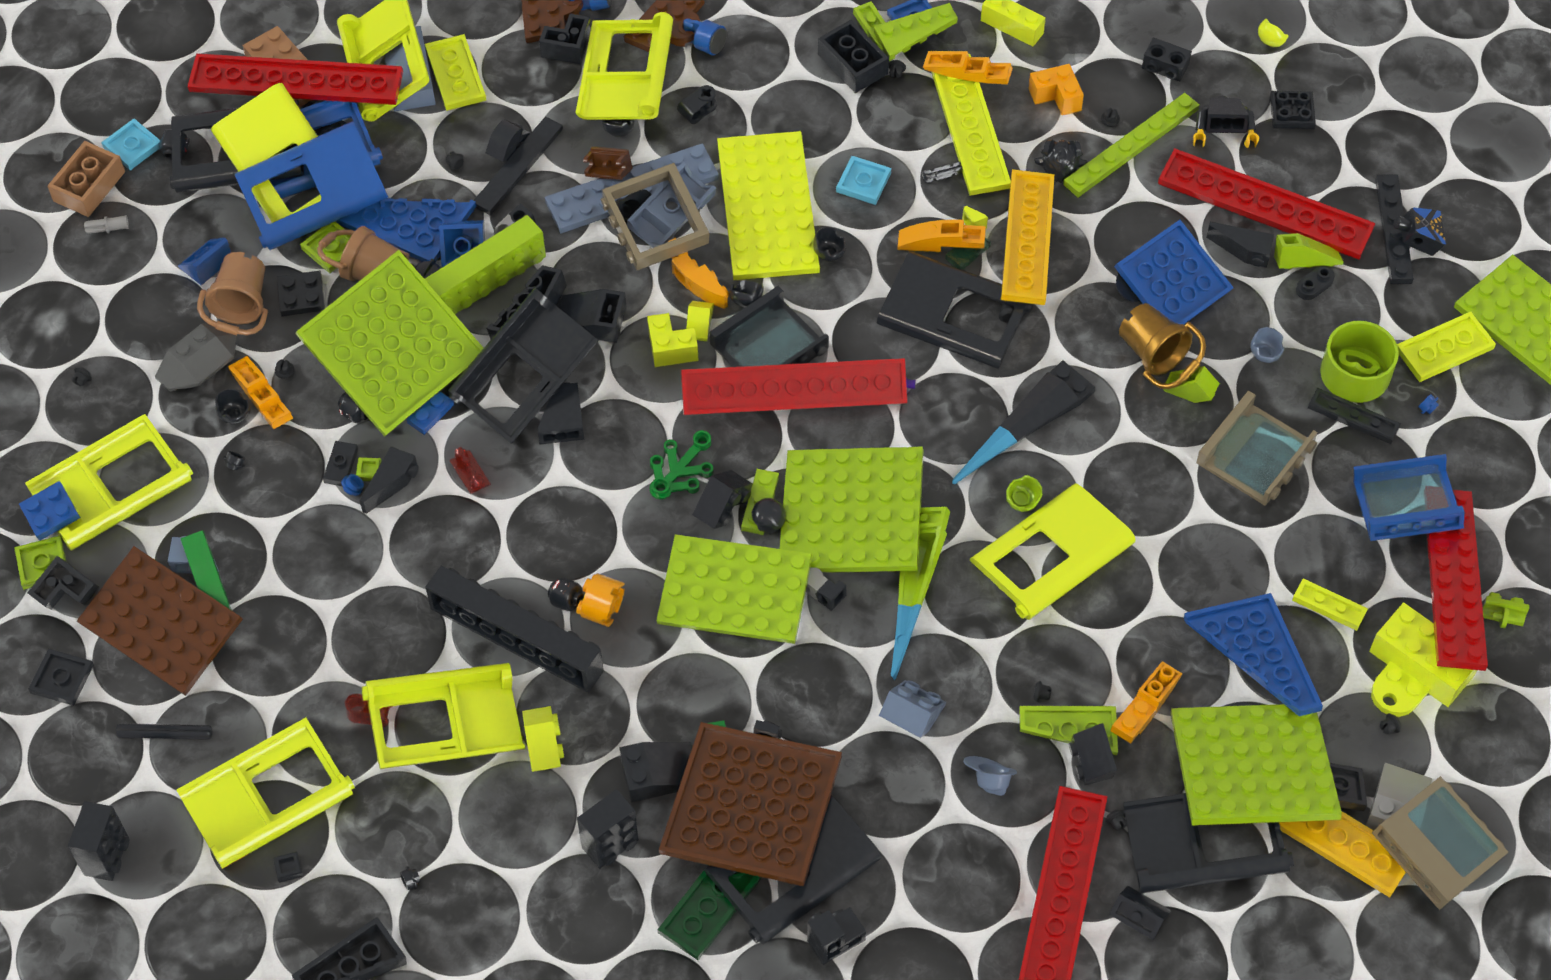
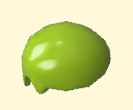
[1006,475,1043,512]

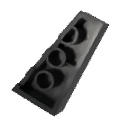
[486,265,567,340]
[292,917,407,980]

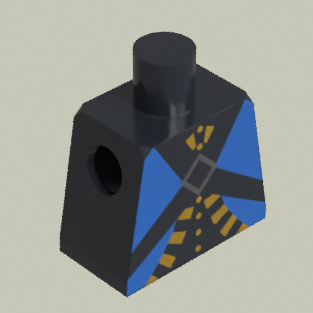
[1393,207,1446,256]

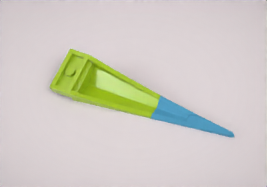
[891,507,950,680]

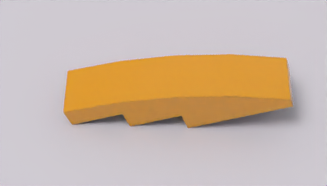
[923,51,1013,84]
[228,356,293,429]

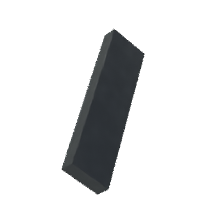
[1308,387,1401,444]

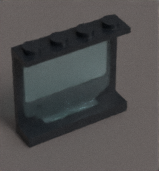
[709,286,829,367]

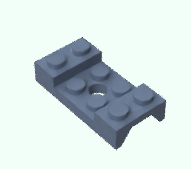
[627,162,716,248]

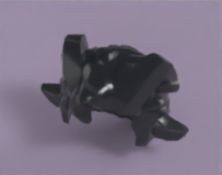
[1034,139,1088,183]

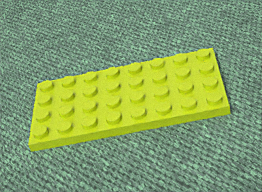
[717,131,820,280]

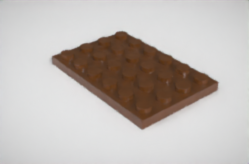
[77,546,243,696]

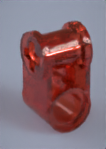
[345,693,392,727]

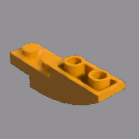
[898,220,986,252]
[668,238,729,309]
[1110,661,1182,744]

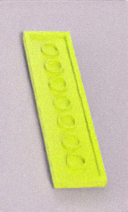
[931,54,1011,196]

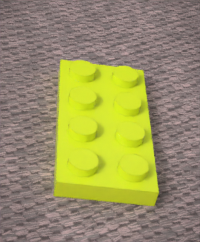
[425,34,487,111]
[1397,312,1496,382]

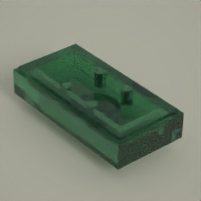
[945,238,991,270]

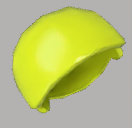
[1258,19,1288,47]

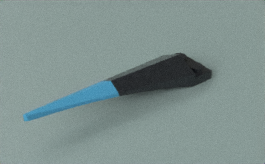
[952,360,1095,484]

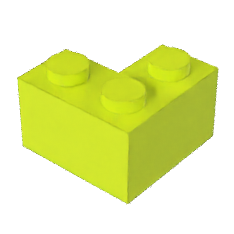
[647,313,699,367]
[522,706,564,772]

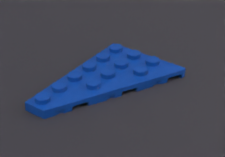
[336,198,477,262]
[1183,593,1323,716]

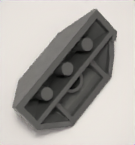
[155,323,237,392]

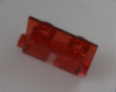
[449,447,491,495]

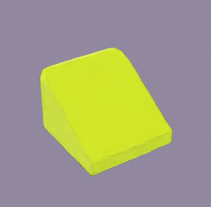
[962,206,988,229]

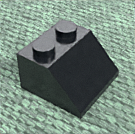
[1069,723,1117,785]

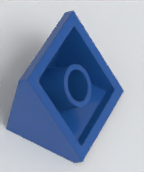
[178,238,231,285]

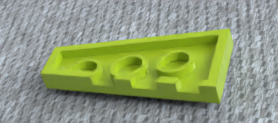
[873,3,958,61]
[1019,706,1118,755]

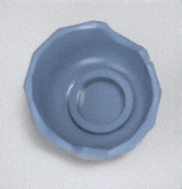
[1250,327,1285,363]

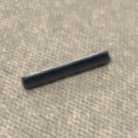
[116,723,212,739]

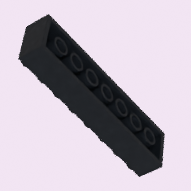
[425,565,604,693]

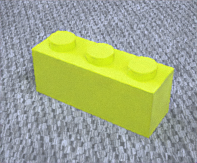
[981,0,1046,47]

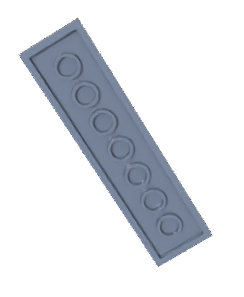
[545,143,719,234]

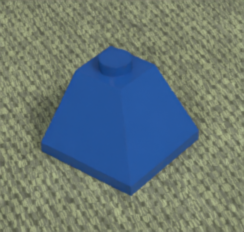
[439,220,485,268]

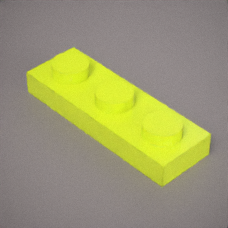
[1292,579,1368,631]

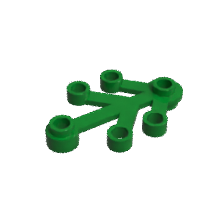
[649,430,714,499]

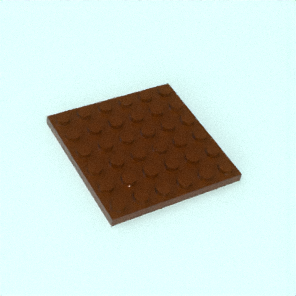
[659,722,842,886]

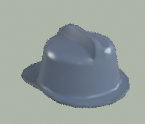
[963,756,1017,796]

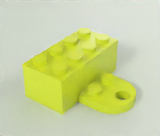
[1369,602,1477,717]

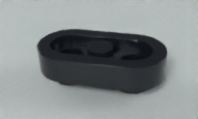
[1296,266,1335,300]

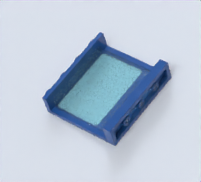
[1353,454,1465,541]

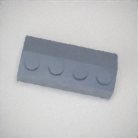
[384,26,436,112]

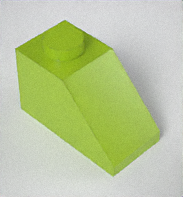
[1163,366,1220,403]

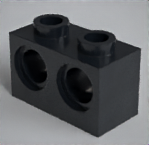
[1142,37,1192,82]

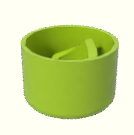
[1320,321,1399,403]

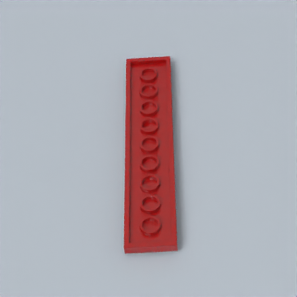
[187,53,403,105]
[1158,148,1375,259]
[681,358,907,415]
[1424,487,1488,671]
[1019,786,1108,980]

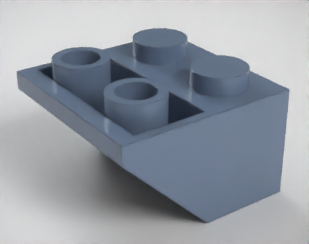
[879,680,946,738]

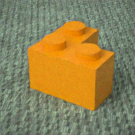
[1028,64,1084,115]

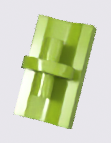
[1483,592,1529,628]

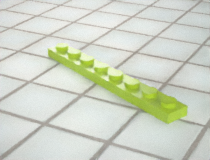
[1063,93,1200,198]

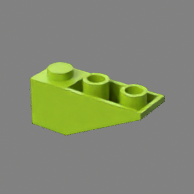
[1274,233,1343,269]

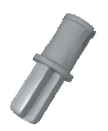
[84,215,129,234]

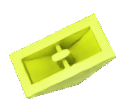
[686,301,714,341]

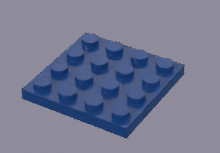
[1114,220,1234,324]

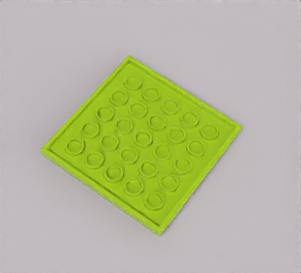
[295,250,483,437]
[780,447,924,573]
[1171,704,1342,825]

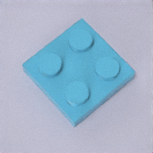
[101,119,161,170]
[836,156,891,205]

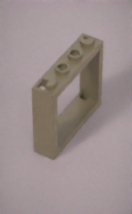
[600,163,709,270]

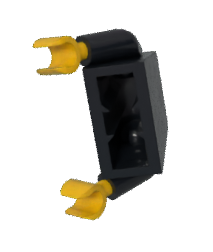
[1193,95,1259,148]

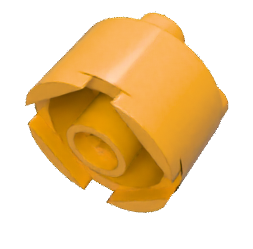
[576,573,625,627]

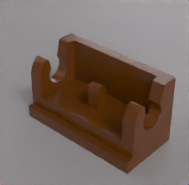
[583,146,633,180]

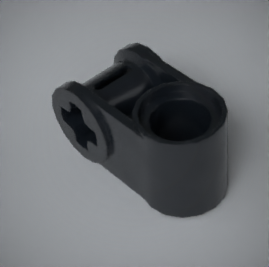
[677,85,717,124]

